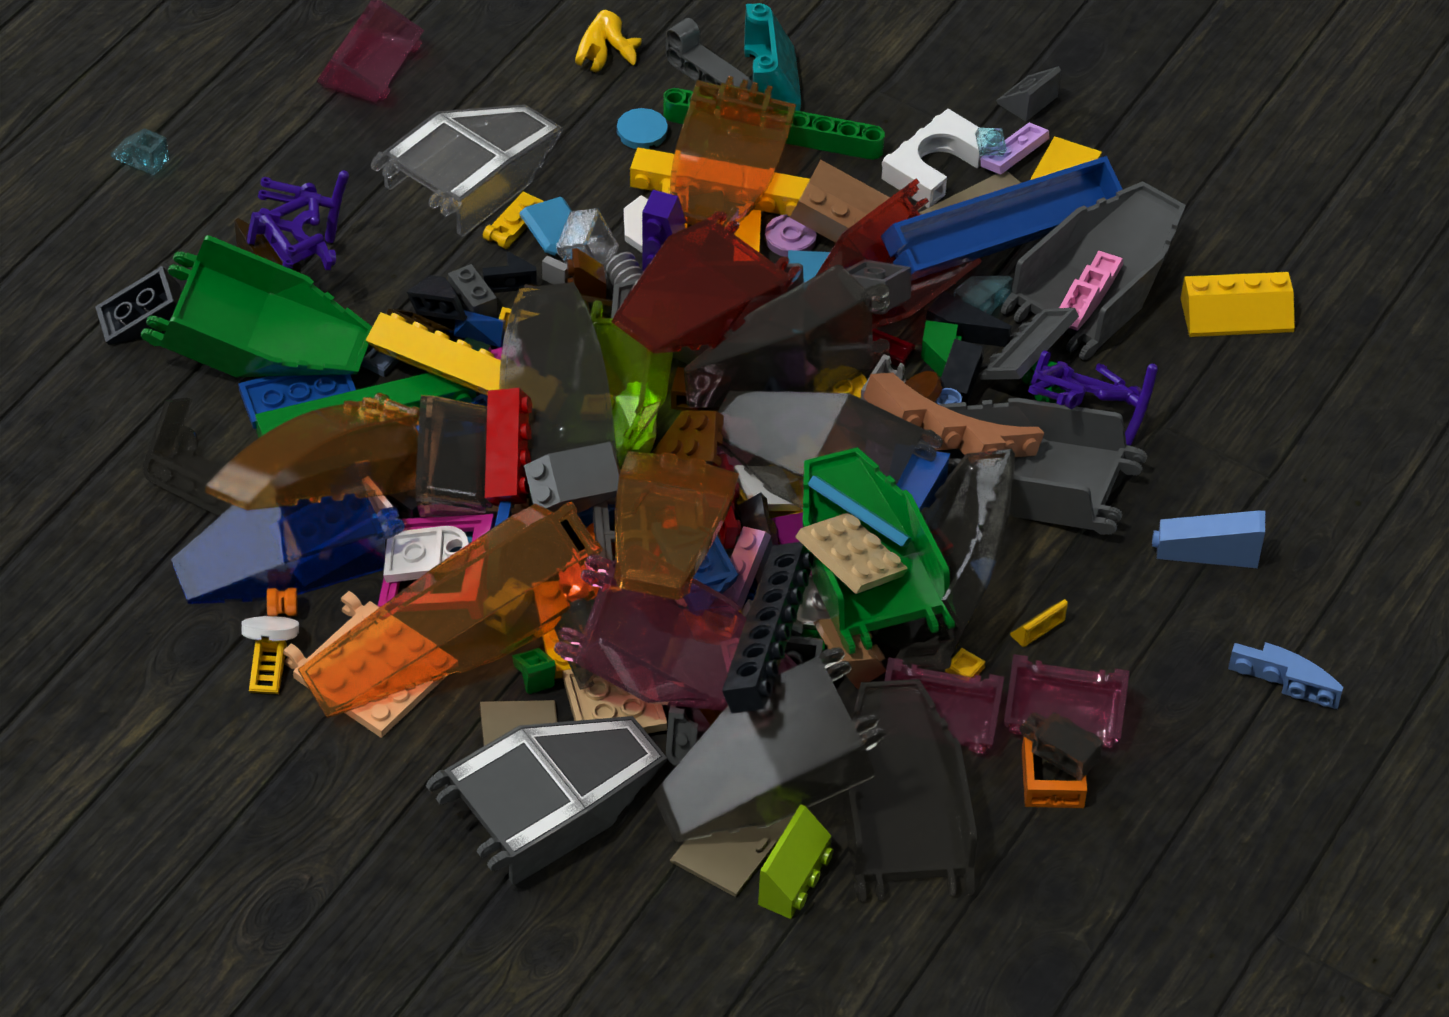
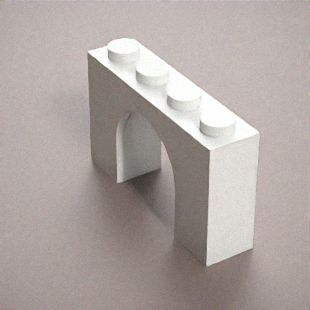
[882,109,996,208]

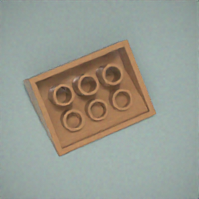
[790,160,911,263]

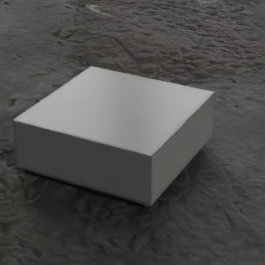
[542,256,570,290]

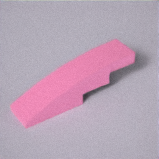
[1059,251,1123,331]

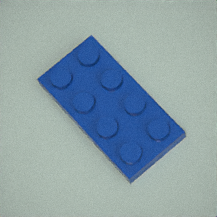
[238,374,356,429]

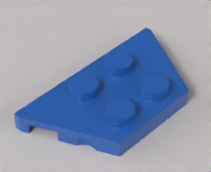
[651,523,738,616]

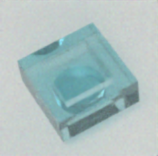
[975,128,1007,155]

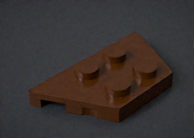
[648,411,724,466]

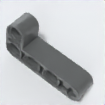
[666,18,753,100]

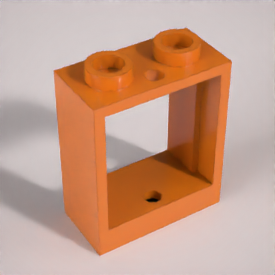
[1022,731,1087,808]

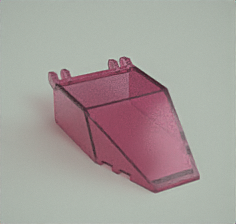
[554,546,798,716]

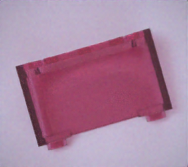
[316,0,424,103]
[1004,654,1130,747]
[877,658,1004,753]

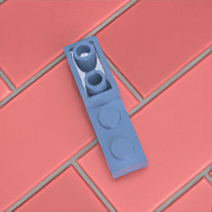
[1228,642,1343,709]

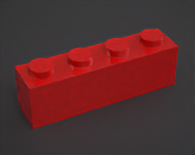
[485,388,532,506]

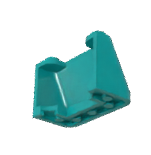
[744,3,801,111]

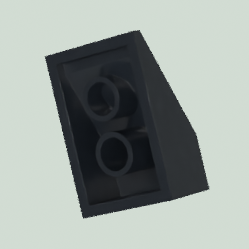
[95,266,182,345]

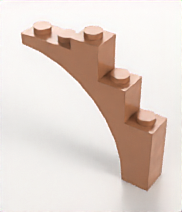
[863,373,1044,467]

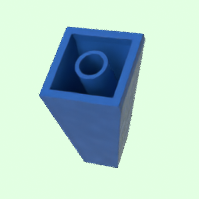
[888,445,950,523]

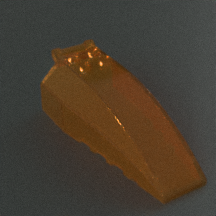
[205,393,427,510]

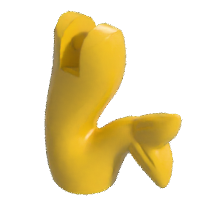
[575,10,642,73]

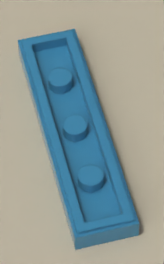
[808,475,912,547]

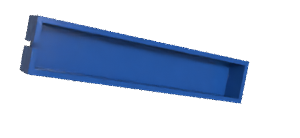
[881,156,1123,280]

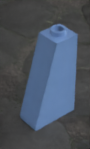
[1152,510,1265,568]

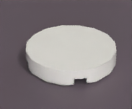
[242,616,299,641]

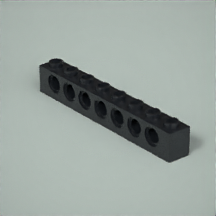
[722,542,815,714]

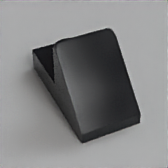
[483,251,537,293]

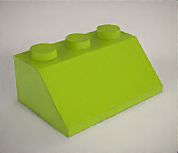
[758,804,834,919]

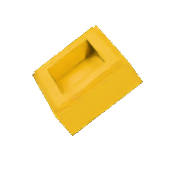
[945,648,986,685]

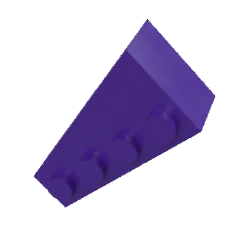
[642,190,698,280]

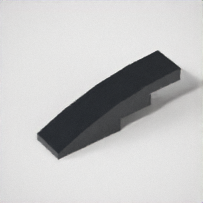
[738,492,780,585]

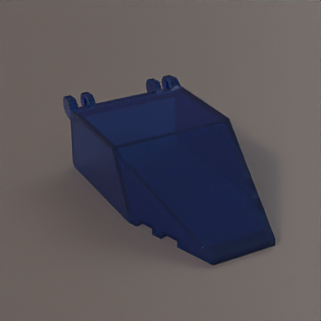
[171,446,405,604]

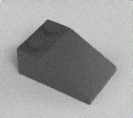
[524,442,625,525]

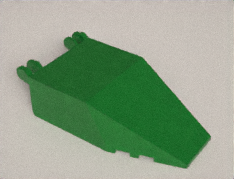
[141,235,372,377]
[803,447,955,654]

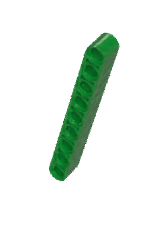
[663,88,885,160]

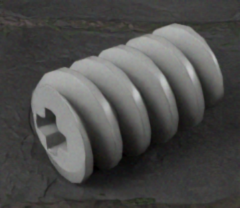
[603,252,646,286]

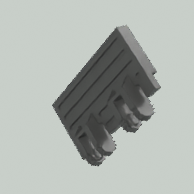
[978,308,1079,380]

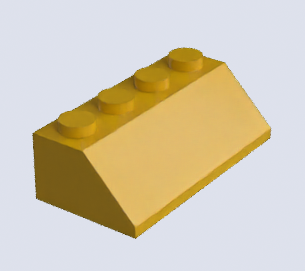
[1180,272,1295,337]

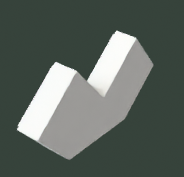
[624,195,648,252]

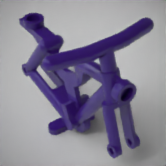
[247,170,349,270]
[1028,350,1158,446]

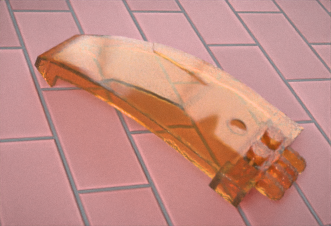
[669,76,796,233]
[614,451,739,600]

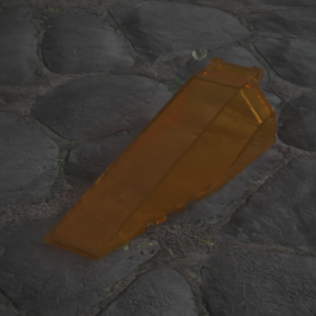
[298,502,603,718]

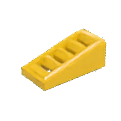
[249,637,287,694]

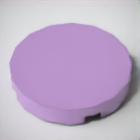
[765,214,817,257]

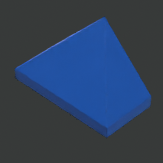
[454,310,506,347]

